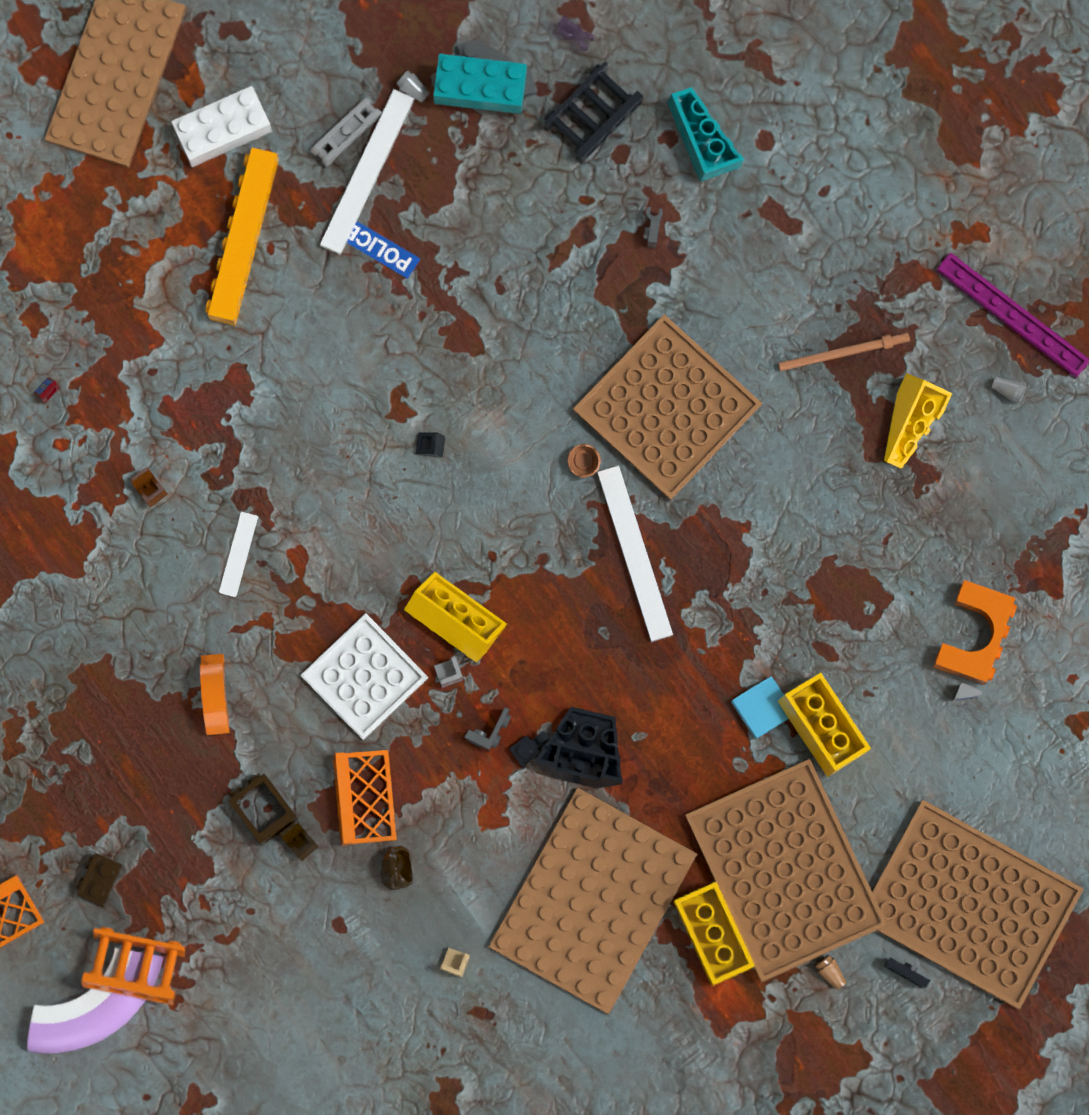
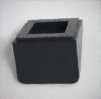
[416,432,445,457]

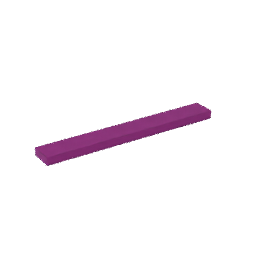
[936,252,1089,379]

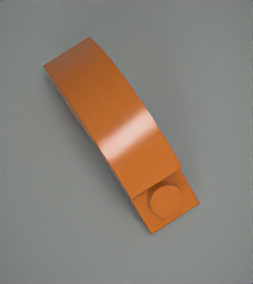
[200,654,229,735]

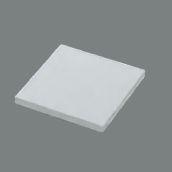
[301,613,428,740]

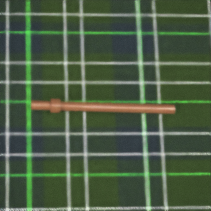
[778,333,910,371]

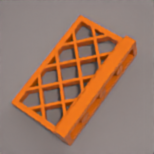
[333,750,397,846]
[0,874,45,948]

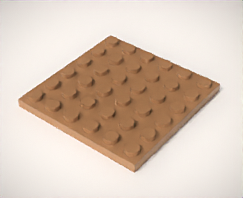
[573,314,762,501]

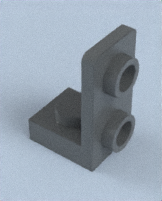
[465,707,511,752]

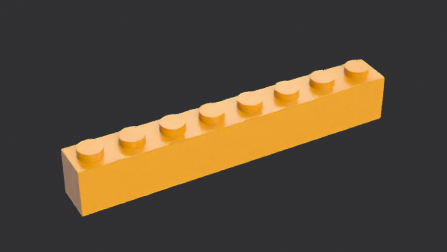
[206,148,279,326]

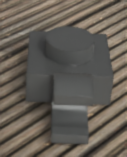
[644,207,663,249]

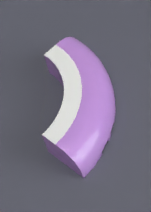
[27,948,163,1054]

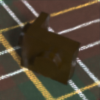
[279,820,319,861]

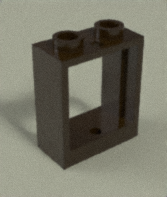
[228,773,298,846]

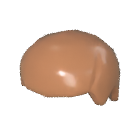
[567,444,601,478]

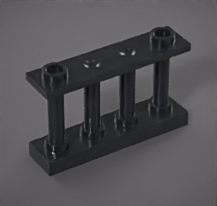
[544,61,644,164]

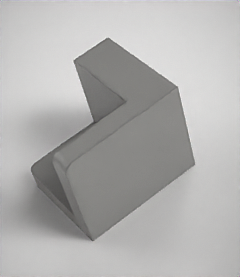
[434,656,463,688]

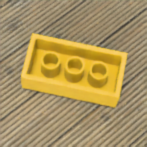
[777,673,871,778]
[674,882,755,986]

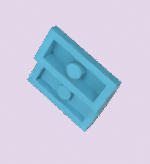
[731,676,789,740]

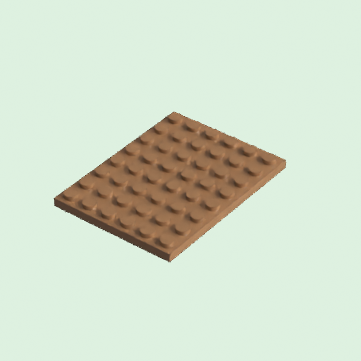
[686,759,887,982]
[489,788,697,1015]
[872,800,1084,1010]

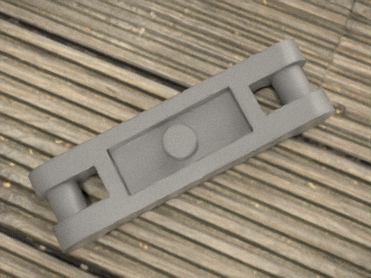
[311,98,382,167]

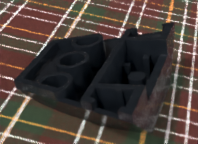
[534,707,623,788]

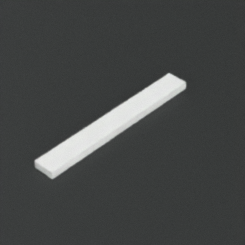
[320,90,414,255]
[597,466,673,642]

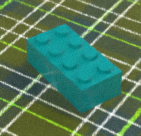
[434,54,527,114]

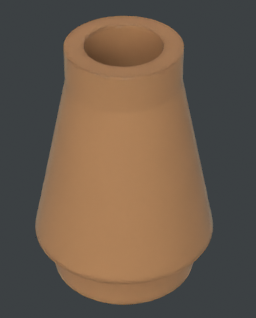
[815,955,847,990]

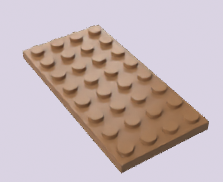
[45,0,186,168]

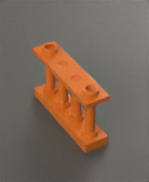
[82,927,185,1005]

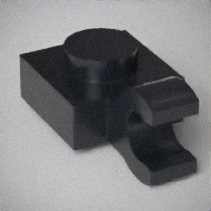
[509,731,549,767]

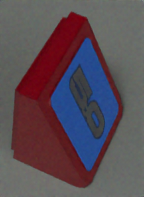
[33,377,60,404]

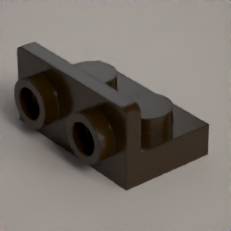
[76,853,123,907]

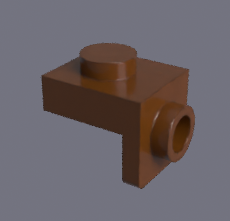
[130,467,168,508]

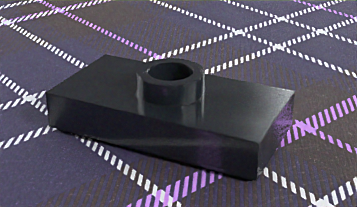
[884,957,931,989]

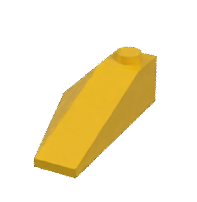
[884,373,952,468]

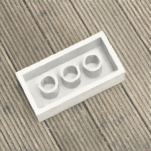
[171,86,272,167]

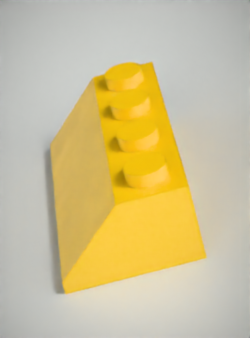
[404,572,507,663]

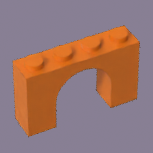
[933,580,1017,685]

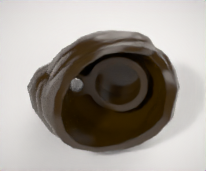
[380,845,413,890]

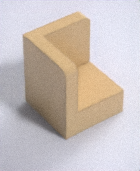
[440,948,470,978]

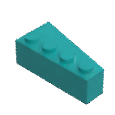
[667,87,745,182]

